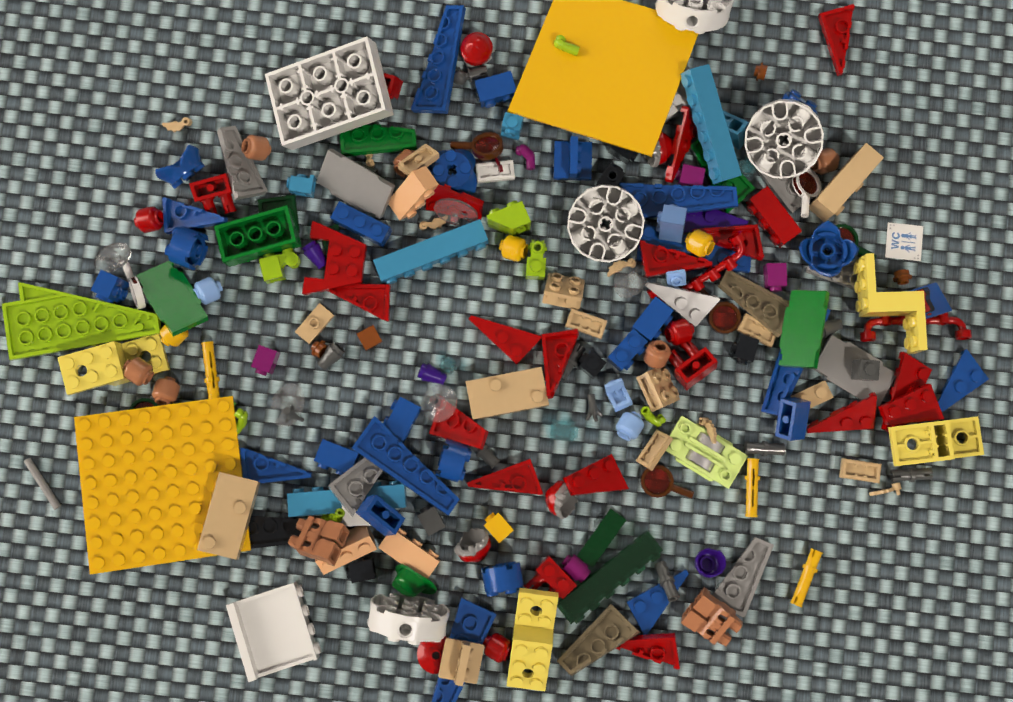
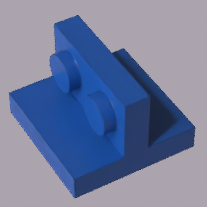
[553,136,592,181]

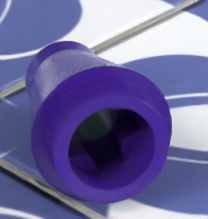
[302,240,326,269]
[417,363,447,385]

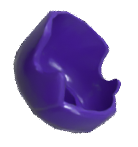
[695,548,726,578]

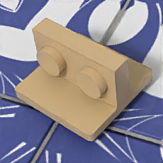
[542,273,585,310]
[636,366,680,412]
[438,638,484,686]

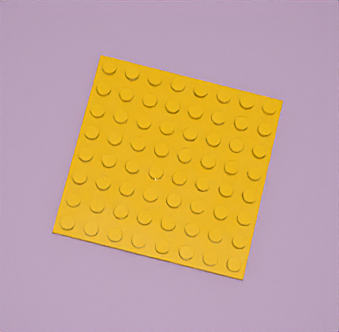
[507,0,699,157]
[74,396,251,575]

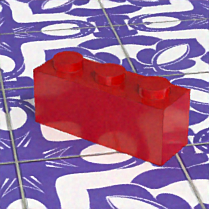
[746,186,802,248]

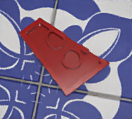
[426,184,484,220]
[878,384,944,425]
[563,454,629,496]

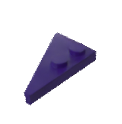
[683,210,748,233]

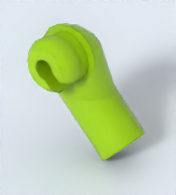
[554,35,580,56]
[641,406,666,427]
[234,408,248,435]
[321,508,345,523]

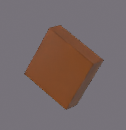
[357,325,383,351]

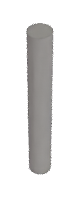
[24,458,61,510]

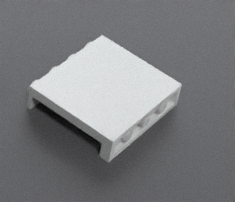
[226,582,321,682]

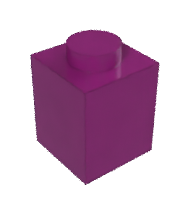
[675,164,706,186]
[763,263,787,292]
[251,345,280,376]

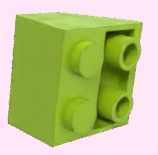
[486,200,531,236]

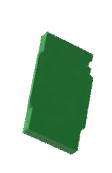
[136,261,208,337]
[779,290,830,369]

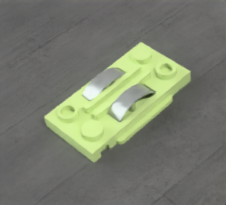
[666,416,748,489]

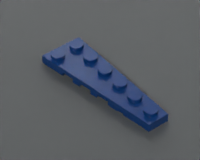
[411,5,466,114]
[620,183,738,219]
[761,308,831,416]
[351,416,460,516]

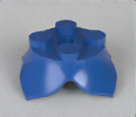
[155,145,205,189]
[428,149,477,195]
[799,220,859,277]

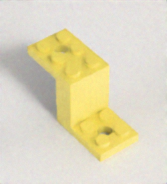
[853,253,928,354]

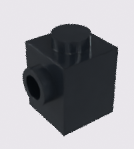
[609,145,639,165]
[596,163,625,186]
[730,335,759,365]
[578,350,607,379]
[346,556,377,583]

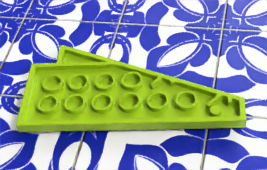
[2,282,161,361]

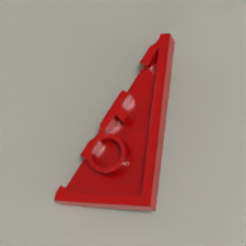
[818,4,855,77]
[665,106,697,183]
[691,224,764,261]
[639,240,712,278]
[327,284,391,322]
[468,315,542,365]
[541,329,579,399]
[806,392,877,433]
[467,459,543,495]
[615,633,680,669]

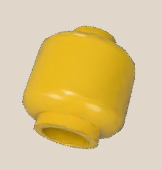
[685,229,715,257]
[499,235,528,262]
[160,325,189,347]

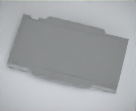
[316,148,395,219]
[813,335,896,407]

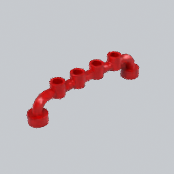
[647,231,746,303]
[860,312,972,342]

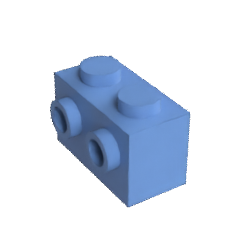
[656,204,687,243]

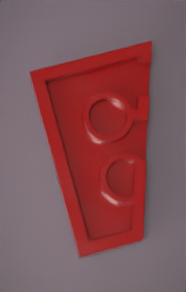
[429,397,489,450]

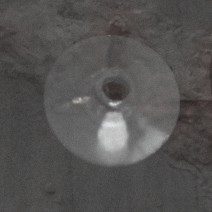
[94,243,131,273]
[421,384,457,422]

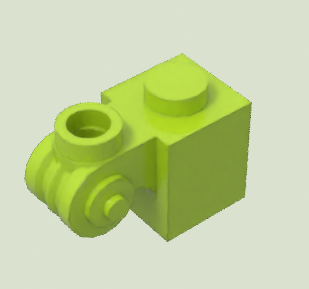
[525,239,547,281]
[259,248,301,284]

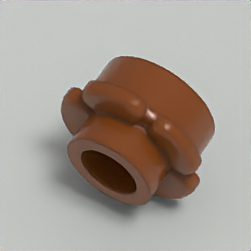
[753,62,768,81]
[893,269,912,285]
[311,340,328,358]

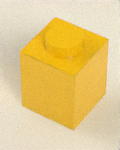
[484,512,514,543]

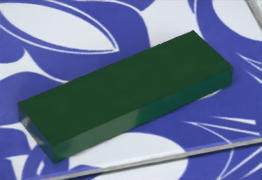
[577,508,626,568]

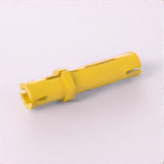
[201,341,220,399]
[745,458,760,517]
[790,548,823,608]

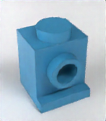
[500,112,524,141]
[286,174,317,198]

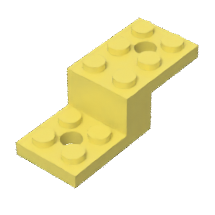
[57,334,170,395]
[888,416,984,466]
[506,588,559,691]

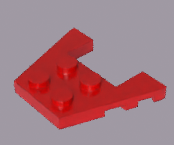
[302,221,367,295]

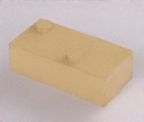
[809,143,884,222]
[465,367,549,421]
[197,472,260,560]

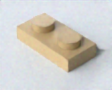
[398,144,439,176]
[790,380,834,408]

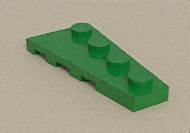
[340,124,417,157]
[690,139,755,214]

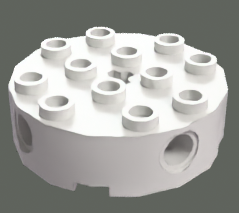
[655,0,734,34]
[745,99,824,179]
[567,184,645,263]
[367,593,450,645]

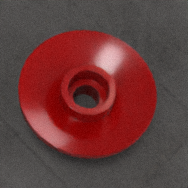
[417,636,448,674]

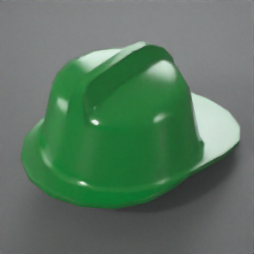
[392,564,437,597]

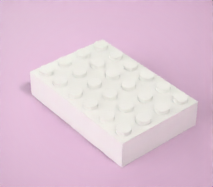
[265,37,394,150]

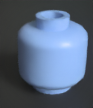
[193,277,223,305]
[616,411,644,441]

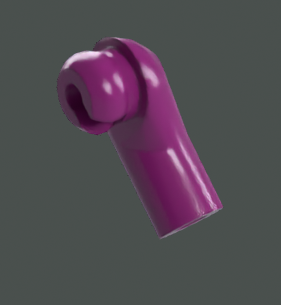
[515,144,535,170]

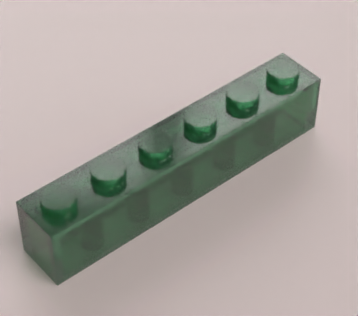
[557,531,663,624]

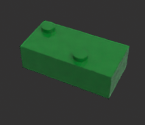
[214,205,302,267]

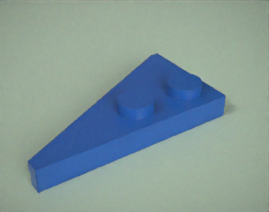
[162,197,228,234]
[938,349,989,412]
[240,448,313,483]
[626,569,689,635]

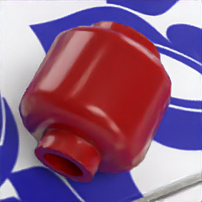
[134,206,164,233]
[664,318,694,345]
[483,633,511,663]

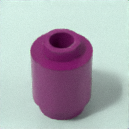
[561,554,591,583]

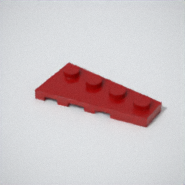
[881,352,932,433]

